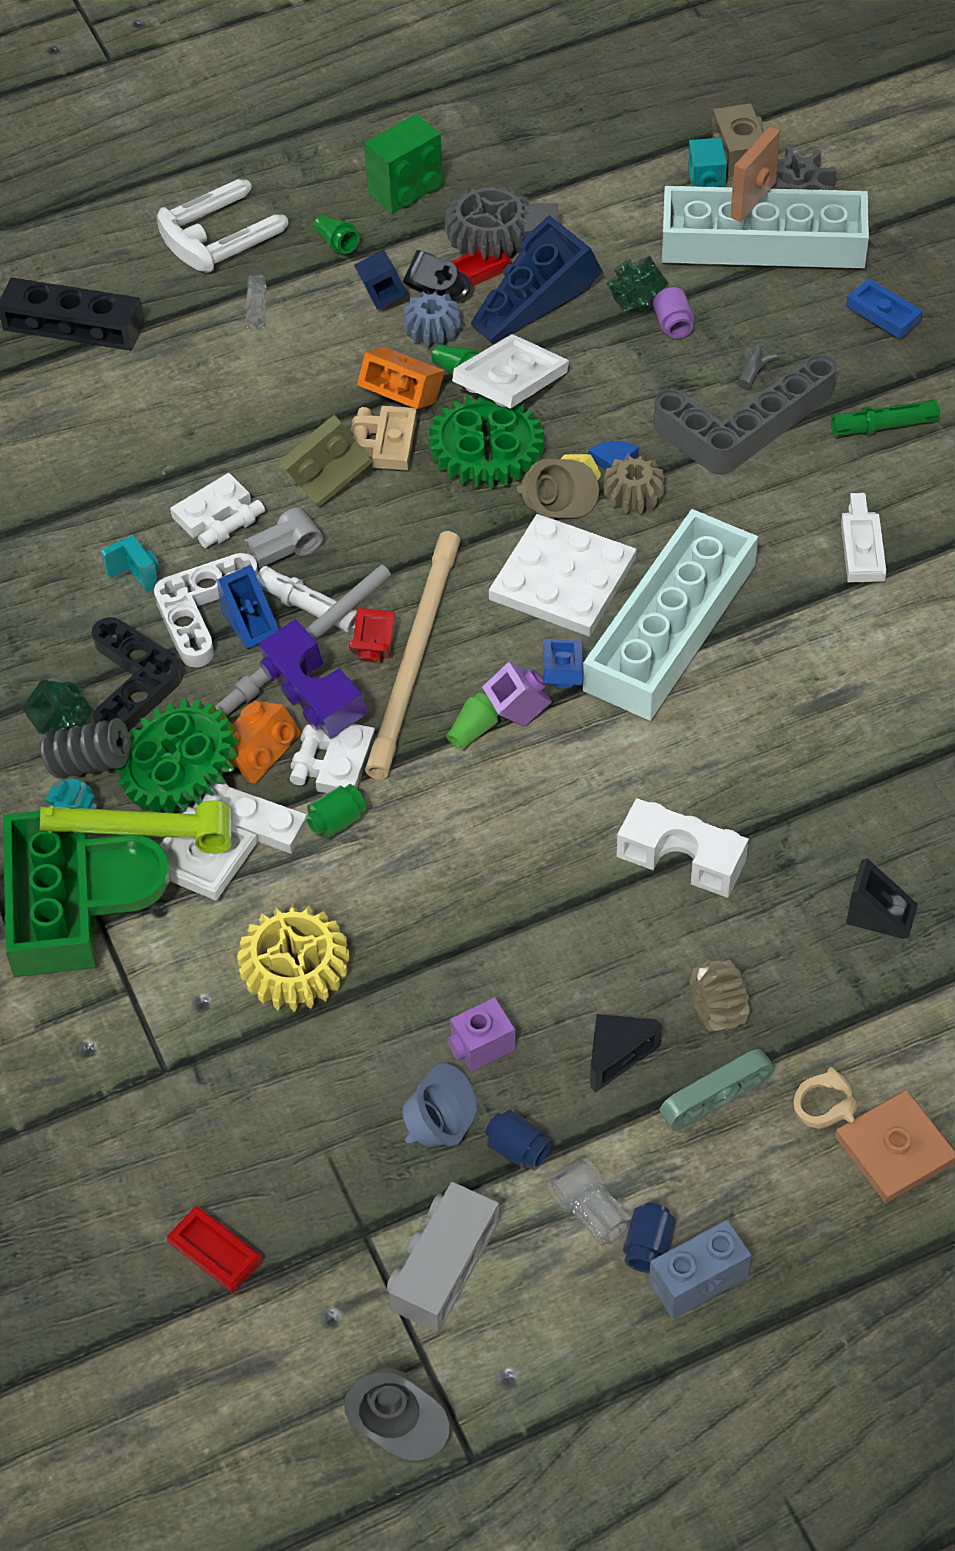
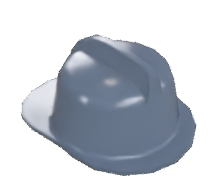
[402,1063,477,1147]

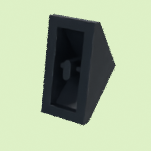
[846,858,918,939]
[590,1014,662,1093]

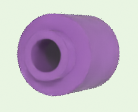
[653,287,694,339]

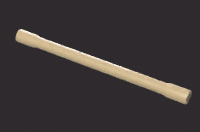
[365,531,460,779]

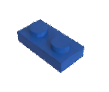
[846,278,923,339]
[543,639,583,688]

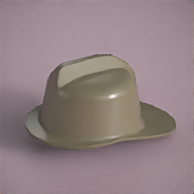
[516,459,599,518]

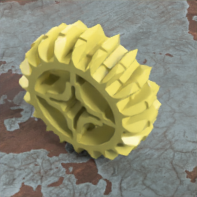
[237,904,350,1012]

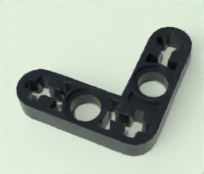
[92,617,182,732]

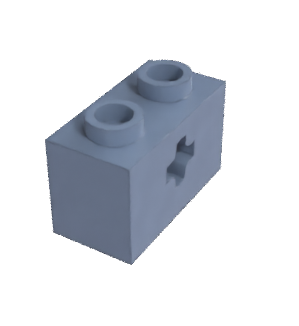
[649,1220,752,1320]

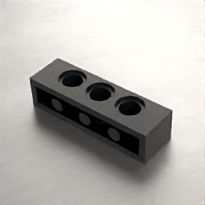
[0,277,144,351]

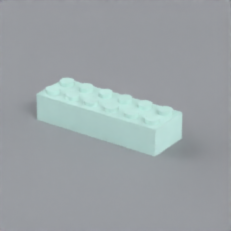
[662,186,869,268]
[583,509,758,721]

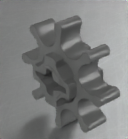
[771,144,836,190]

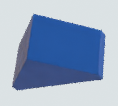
[216,564,279,649]

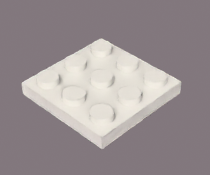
[489,514,637,637]

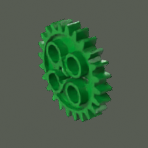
[428,394,544,488]
[116,699,239,813]

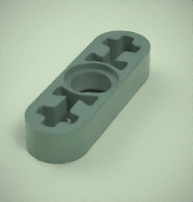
[660,1049,775,1131]

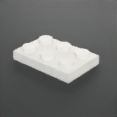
[452,334,569,408]

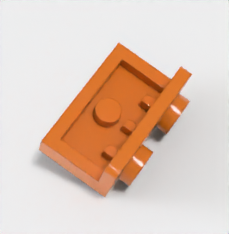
[228,701,301,784]

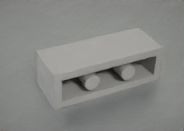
[386,1182,500,1333]

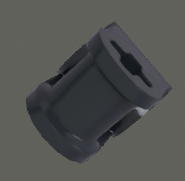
[402,250,471,302]

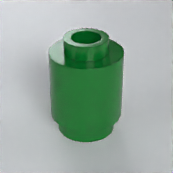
[305,784,367,839]

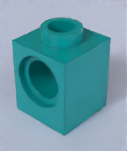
[687,138,727,187]

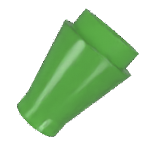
[446,693,499,750]

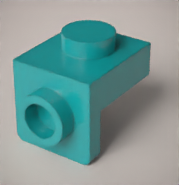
[101,535,160,592]

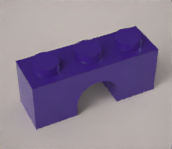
[258,619,368,739]

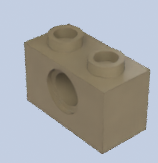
[712,103,763,177]

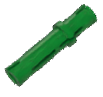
[831,399,940,437]

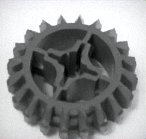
[445,184,531,261]

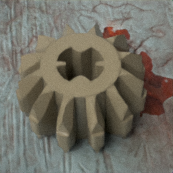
[604,454,665,515]
[689,960,750,1032]

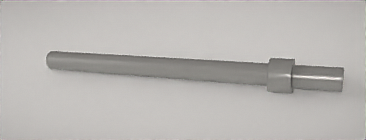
[215,564,391,717]

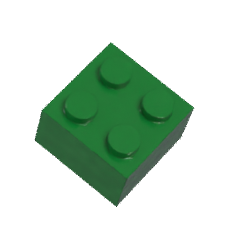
[364,114,443,214]

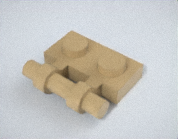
[351,406,417,470]

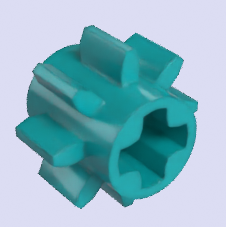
[45,779,97,809]

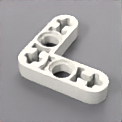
[154,553,258,668]

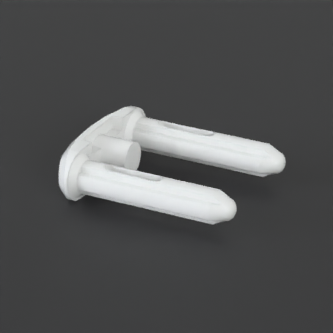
[157,179,289,273]

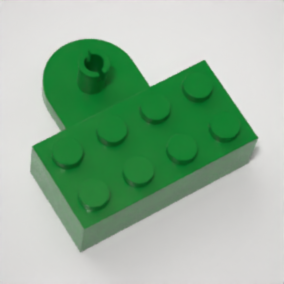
[3,806,170,977]

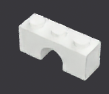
[617,798,748,898]

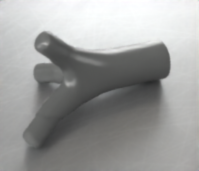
[737,344,778,390]

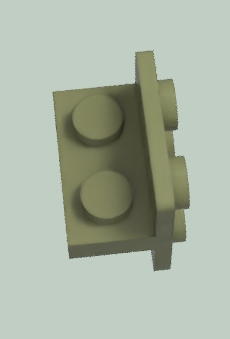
[279,415,372,507]

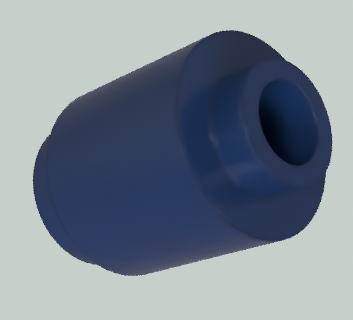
[485,1110,552,1171]
[623,1202,676,1273]

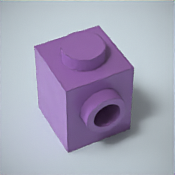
[482,661,552,727]
[447,997,516,1072]

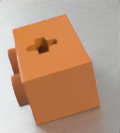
[357,347,445,409]

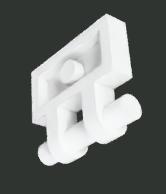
[170,473,265,548]
[290,724,376,793]

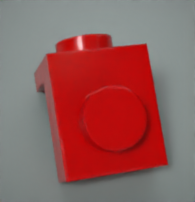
[349,608,396,663]

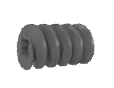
[41,718,130,779]

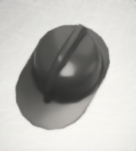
[345,1368,450,1461]

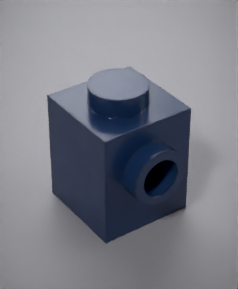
[354,249,407,310]

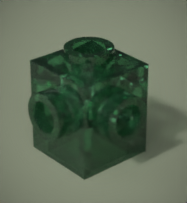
[606,256,669,311]
[22,679,93,735]

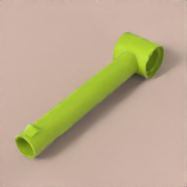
[39,800,232,854]

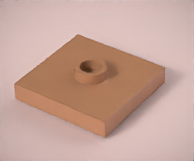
[731,127,780,222]
[835,1090,955,1204]

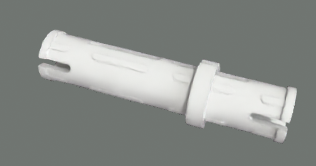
[257,566,357,634]

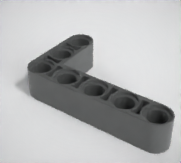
[654,354,837,475]

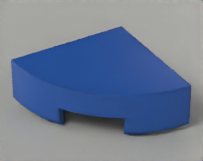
[588,441,639,470]

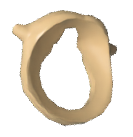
[793,1067,857,1129]

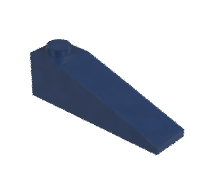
[470,215,603,344]

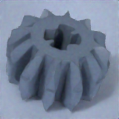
[403,290,461,348]

